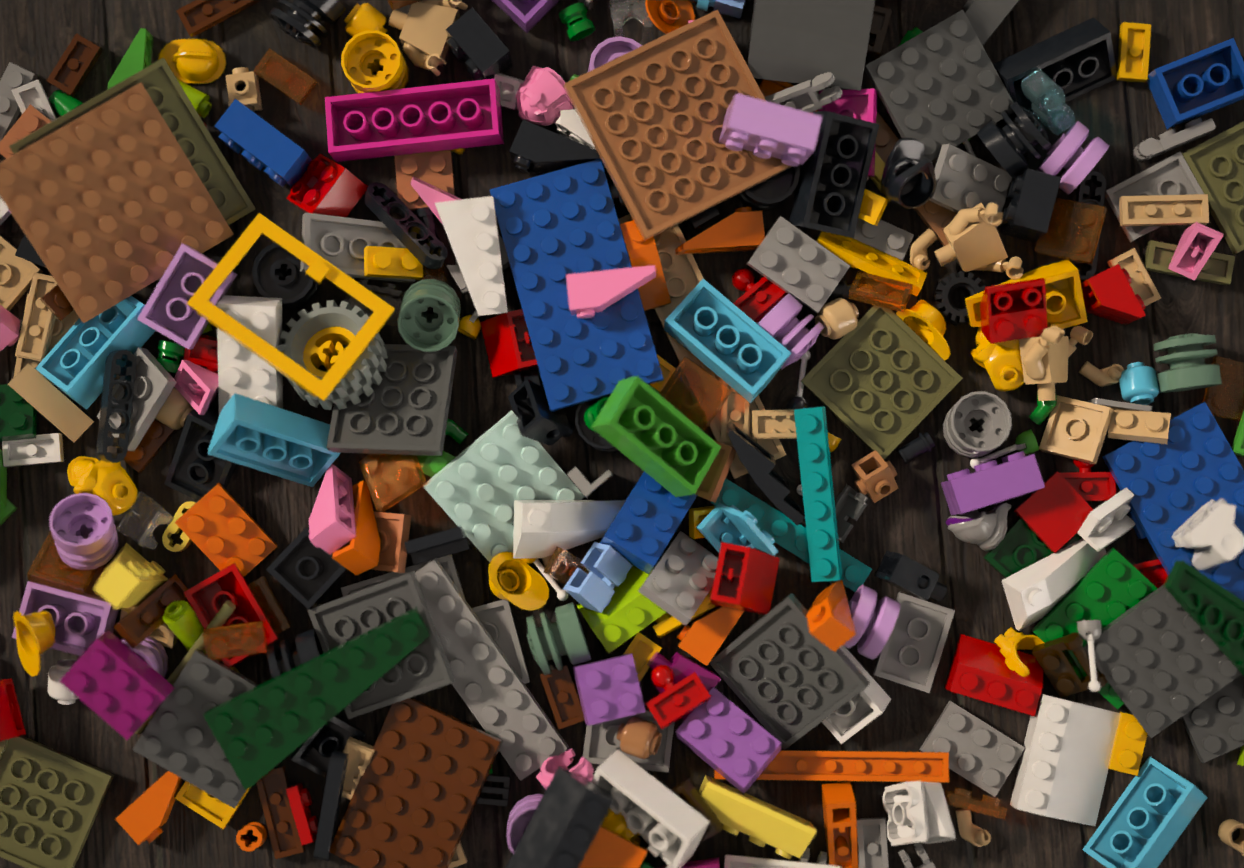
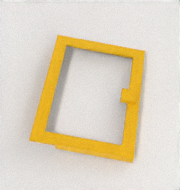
[187,213,395,401]

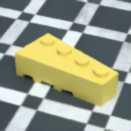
[94,543,168,609]

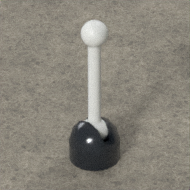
[786,351,811,409]

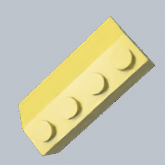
[698,775,817,859]

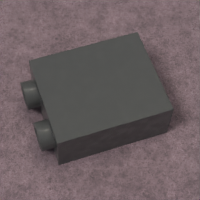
[746,0,875,91]

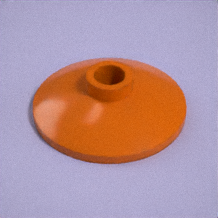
[645,0,695,34]

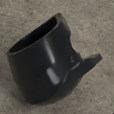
[881,138,936,209]

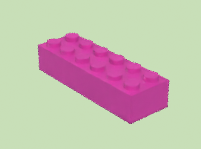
[325,79,504,162]

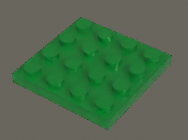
[1032,547,1158,710]

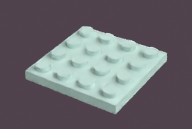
[423,410,585,562]

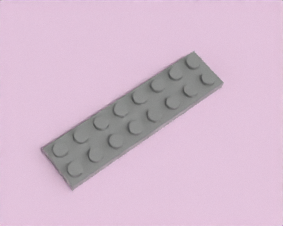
[415,558,569,781]

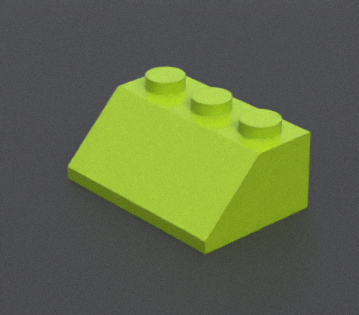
[576,565,666,653]

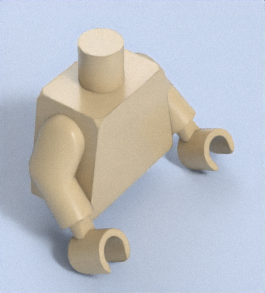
[389,0,468,76]
[934,203,1024,280]
[1019,326,1093,401]

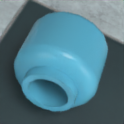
[1119,362,1159,405]

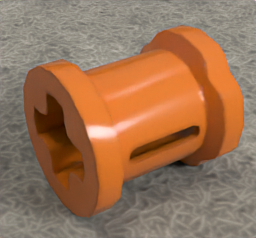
[236,821,267,852]

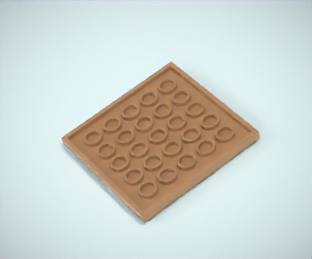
[563,9,793,241]
[0,82,234,324]

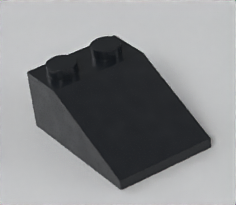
[509,120,604,175]
[164,406,238,501]

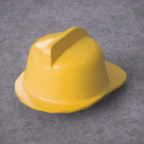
[158,39,226,84]
[896,300,950,360]
[488,552,549,611]
[13,611,55,677]

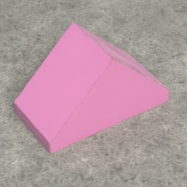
[1168,222,1223,281]
[174,360,218,415]

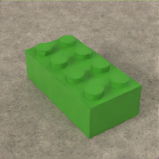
[591,376,721,497]

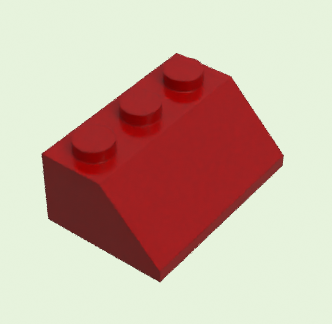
[183,563,278,668]
[944,634,1043,716]

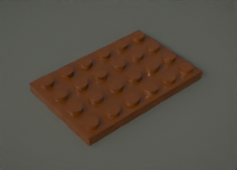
[330,697,503,868]

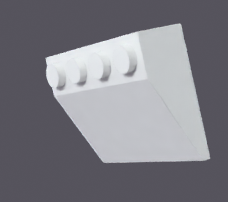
[1010,693,1121,826]

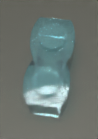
[1021,69,1075,135]

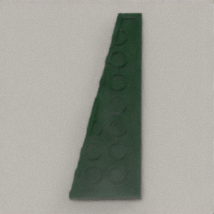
[1164,560,1244,676]
[203,608,430,790]

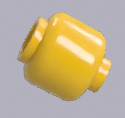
[344,3,387,37]

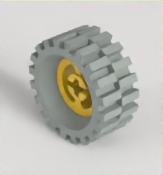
[277,300,388,410]

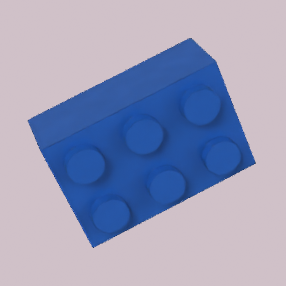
[1147,38,1244,129]
[215,99,312,188]
[600,471,697,575]

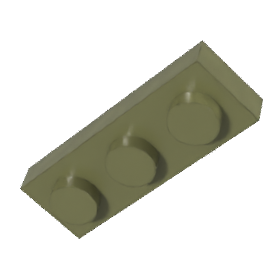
[1144,240,1235,286]

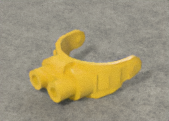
[994,627,1044,677]

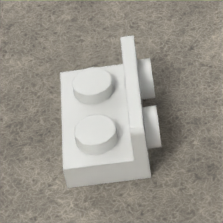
[1077,487,1135,552]

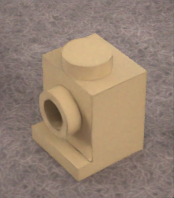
[225,67,262,111]

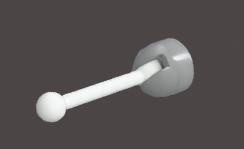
[1077,620,1102,692]

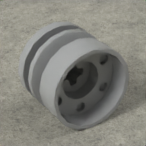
[943,391,1012,458]

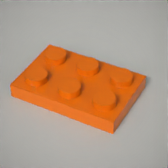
[175,483,278,577]

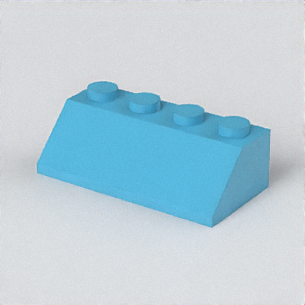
[664,279,791,404]
[35,296,156,410]
[208,393,341,487]
[1082,756,1207,868]

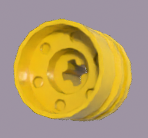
[341,30,409,93]

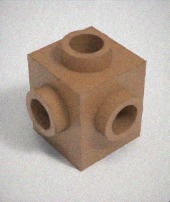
[851,450,898,503]

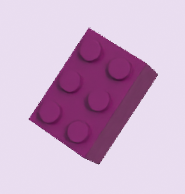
[60,629,175,740]

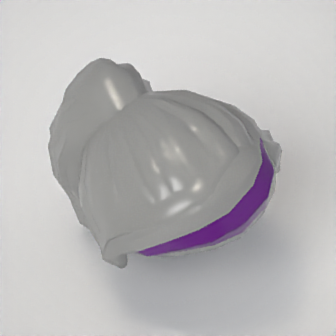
[946,503,1011,551]

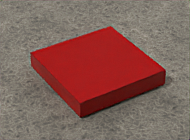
[1014,471,1093,553]

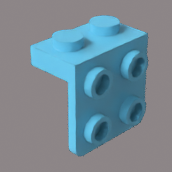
[696,503,778,556]

